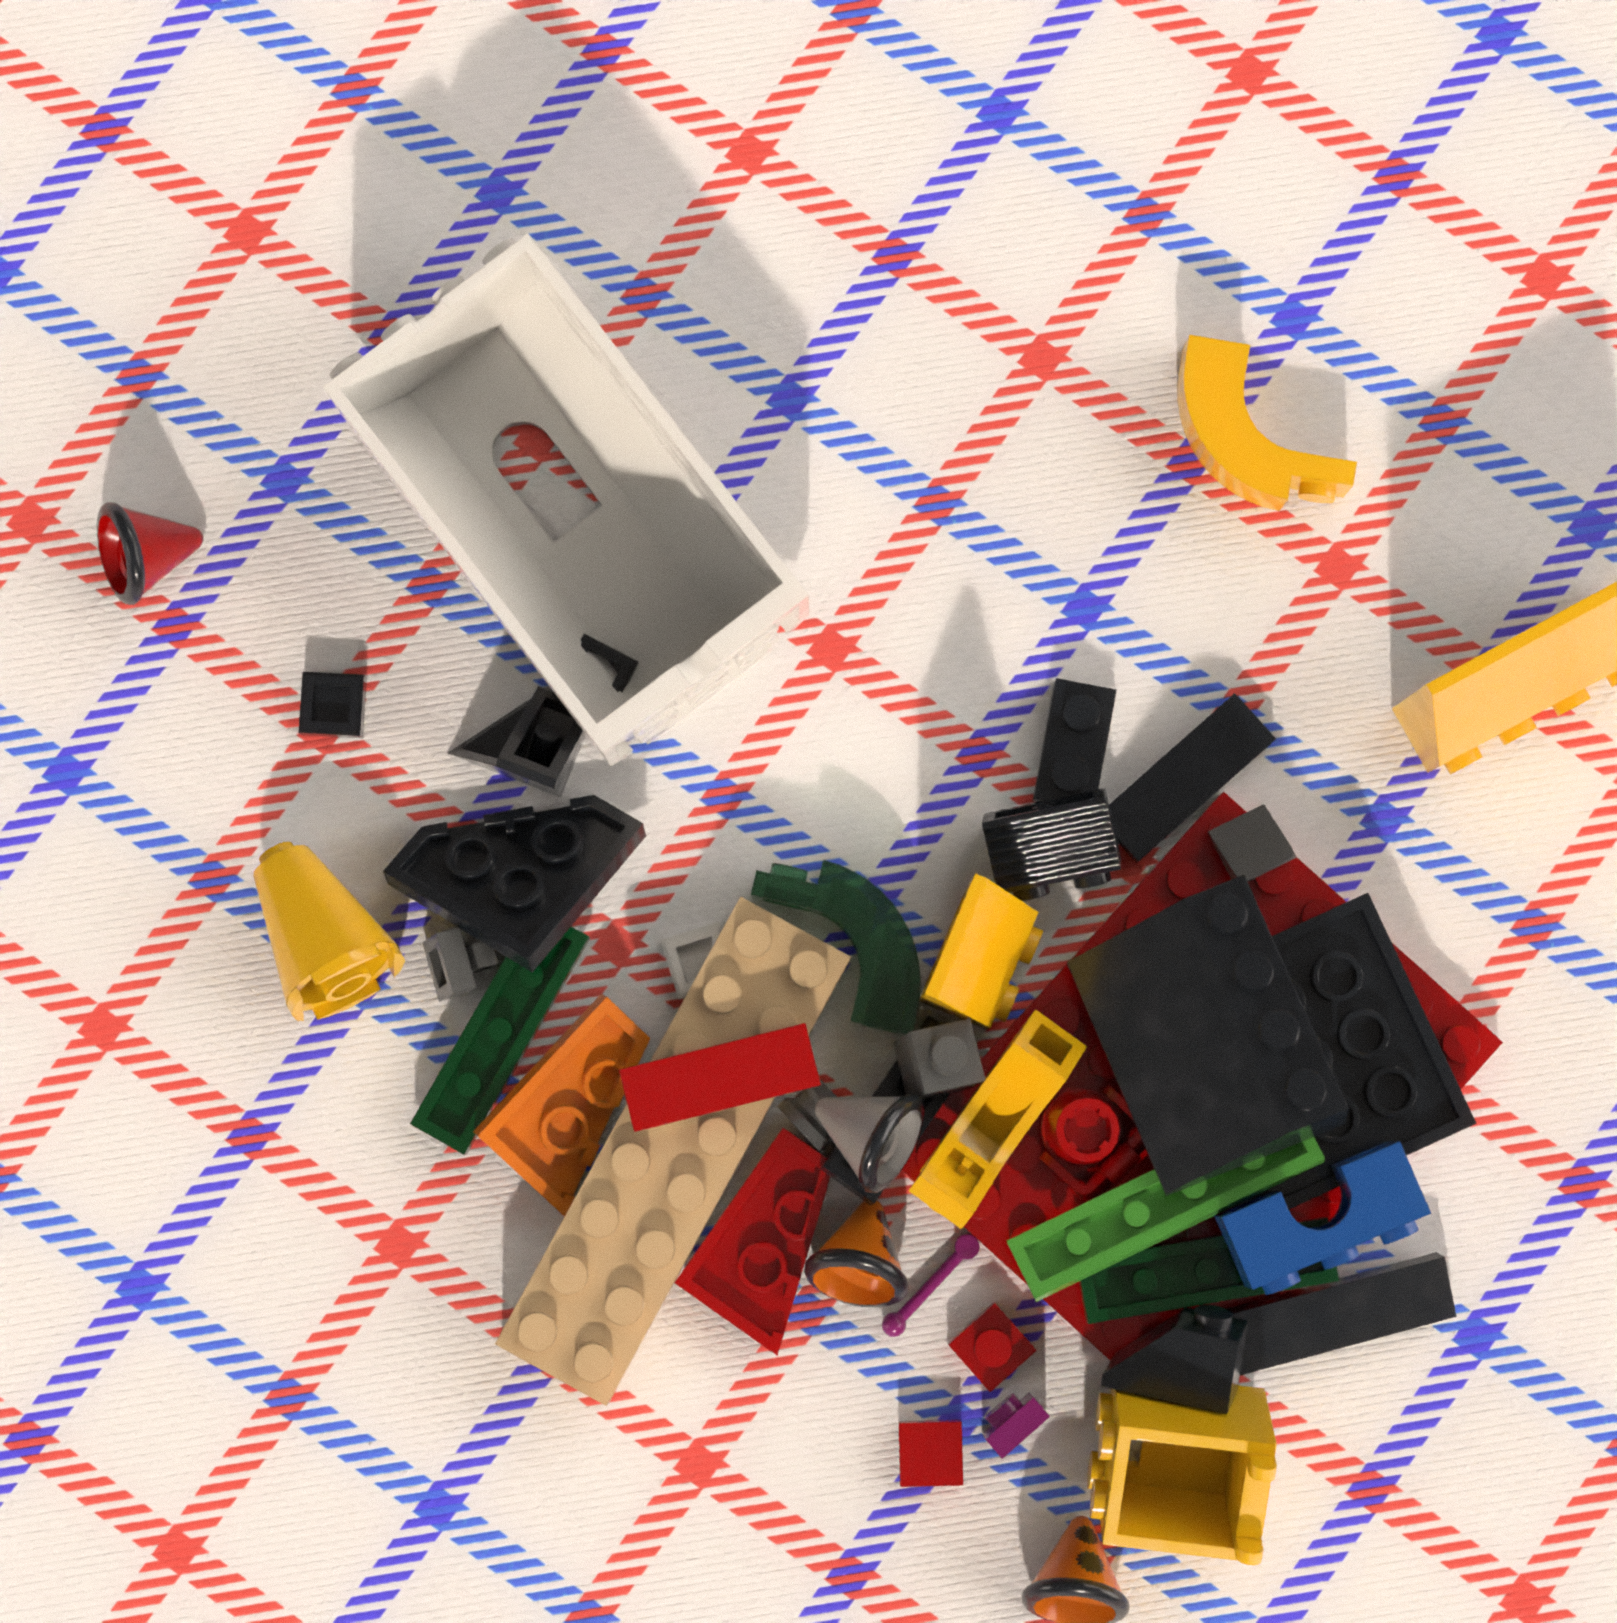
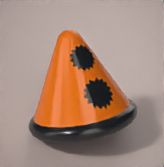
[804,1200,909,1308]
[1021,1516,1130,1623]

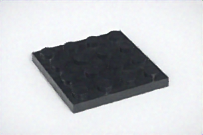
[1233,893,1477,1209]

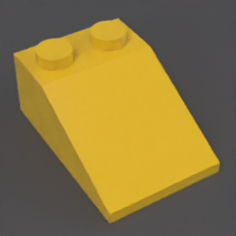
[919,873,1043,1030]

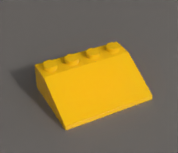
[1392,581,1617,775]

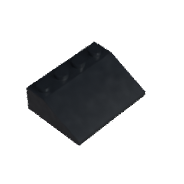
[1067,875,1349,1196]

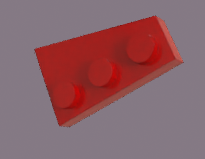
[675,1128,830,1356]

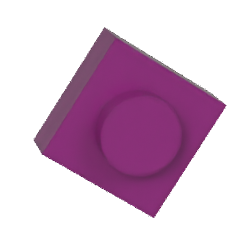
[982,1392,1050,1459]

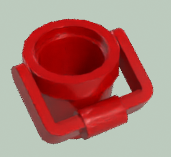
[1038,1085,1145,1201]

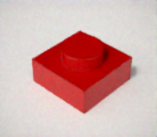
[947,1302,1037,1392]

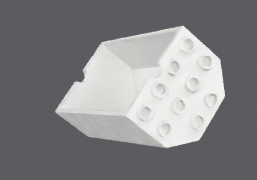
[322,233,809,766]

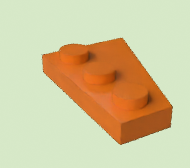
[473,994,650,1217]

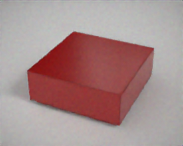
[898,1420,964,1487]

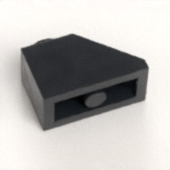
[1101,1305,1248,1414]

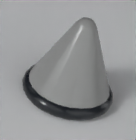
[814,1094,924,1193]

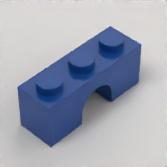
[1214,1141,1432,1295]

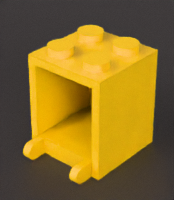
[1087,1385,1277,1565]

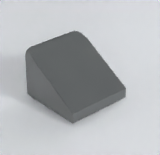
[1207,804,1297,882]

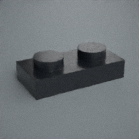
[1032,678,1117,802]

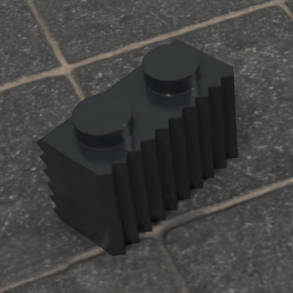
[982,788,1121,901]

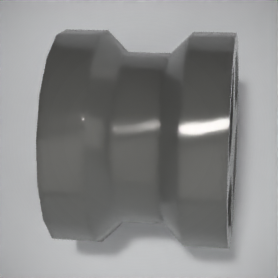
[777,1078,837,1151]

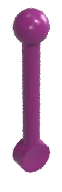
[882,1234,980,1337]

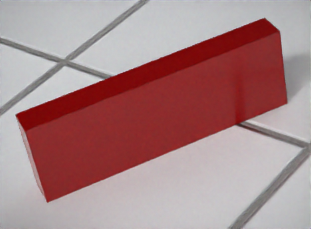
[619,1023,821,1132]

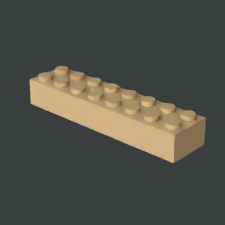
[495,896,851,1406]

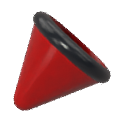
[96,502,204,605]

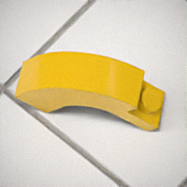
[1177,335,1357,511]
[909,1009,1087,1229]

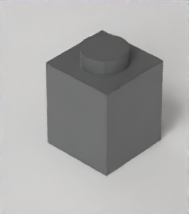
[893,1019,986,1100]

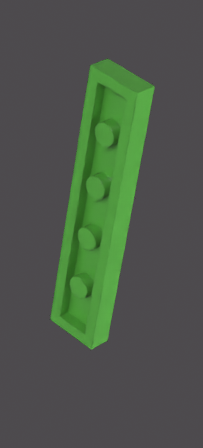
[1007,1137,1325,1302]

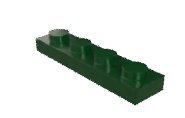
[410,926,591,1155]
[1079,1217,1339,1324]

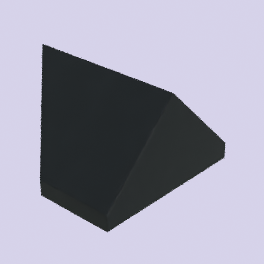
[447,686,586,797]

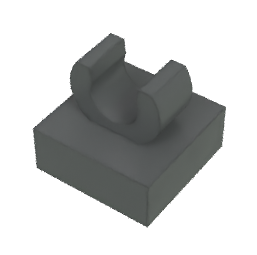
[422,927,498,1002]

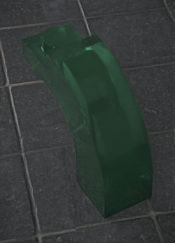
[751,860,921,1035]

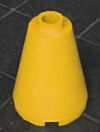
[253,842,405,1021]

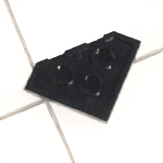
[383,795,646,973]

